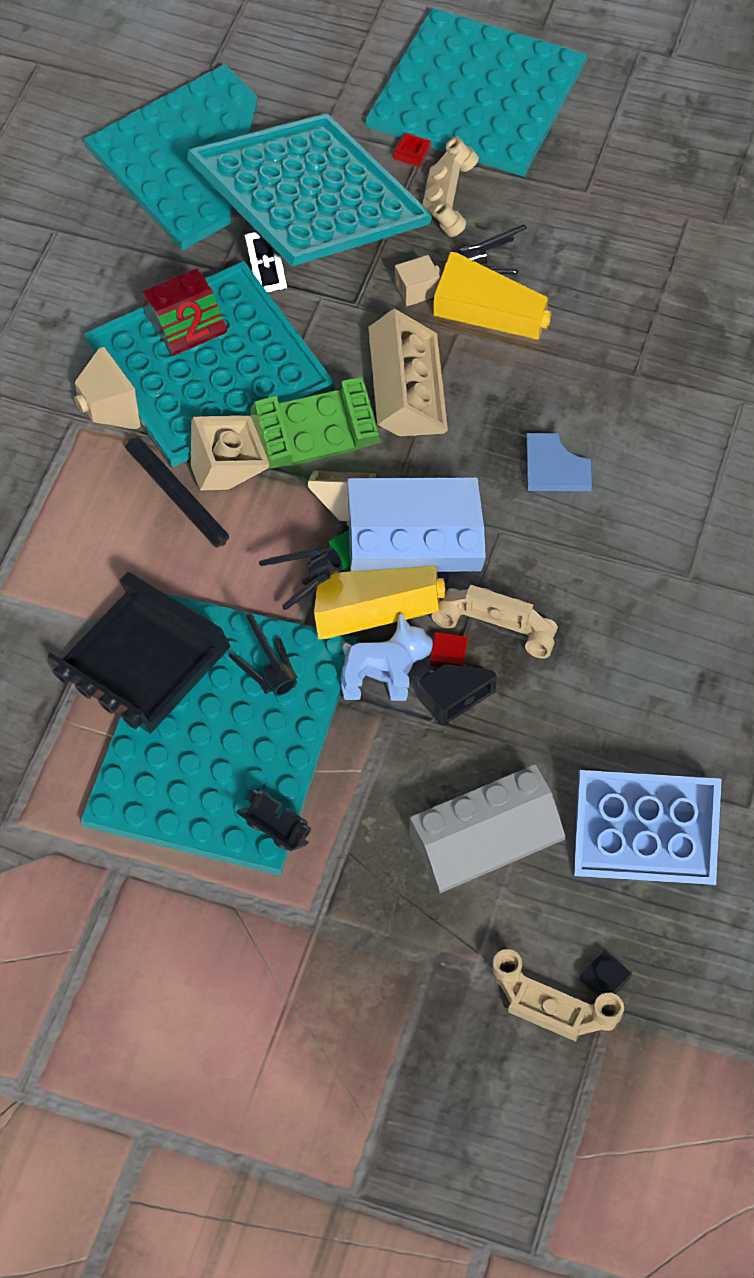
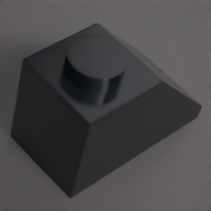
[418,664,497,727]

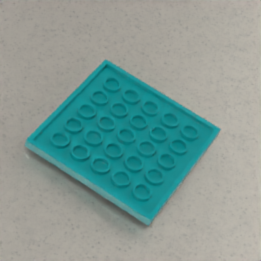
[366,8,587,177]
[187,113,432,267]
[84,261,335,468]

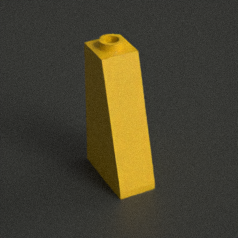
[434,252,551,340]
[314,566,445,639]

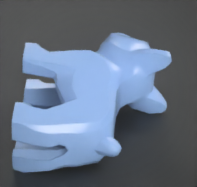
[341,614,433,701]

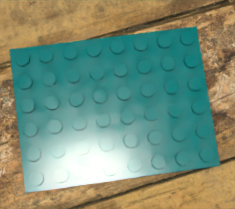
[81,594,357,876]

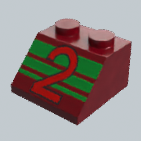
[142,268,228,356]

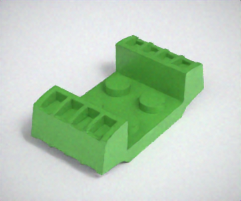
[250,377,381,469]

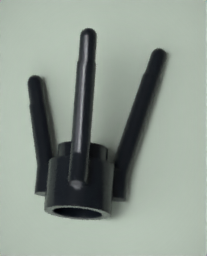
[459,224,527,275]
[259,545,343,610]
[229,613,298,696]

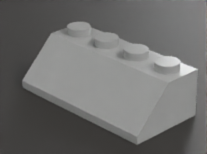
[409,764,566,893]

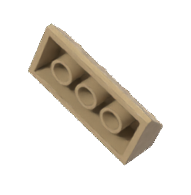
[368,309,448,437]

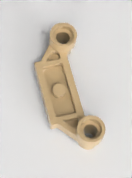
[422,137,478,237]
[432,585,558,658]
[493,949,624,1042]

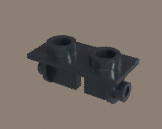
[236,789,311,851]

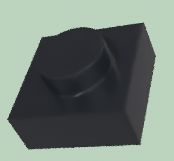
[580,950,632,996]

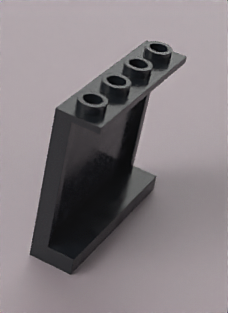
[47,571,231,734]

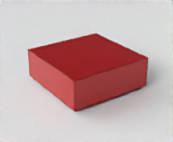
[393,132,431,167]
[430,632,468,668]

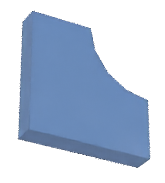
[526,433,592,492]

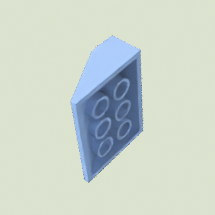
[347,478,486,572]
[574,770,722,885]

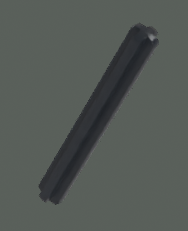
[125,436,229,548]

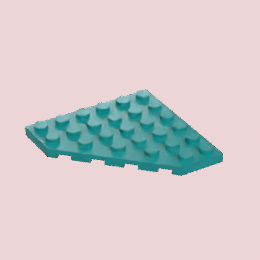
[84,64,258,251]

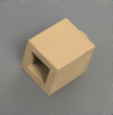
[395,255,442,306]

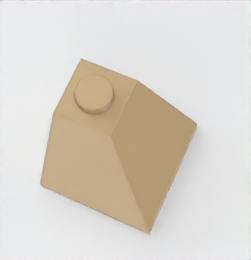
[74,347,141,429]
[191,416,270,491]
[308,470,376,526]

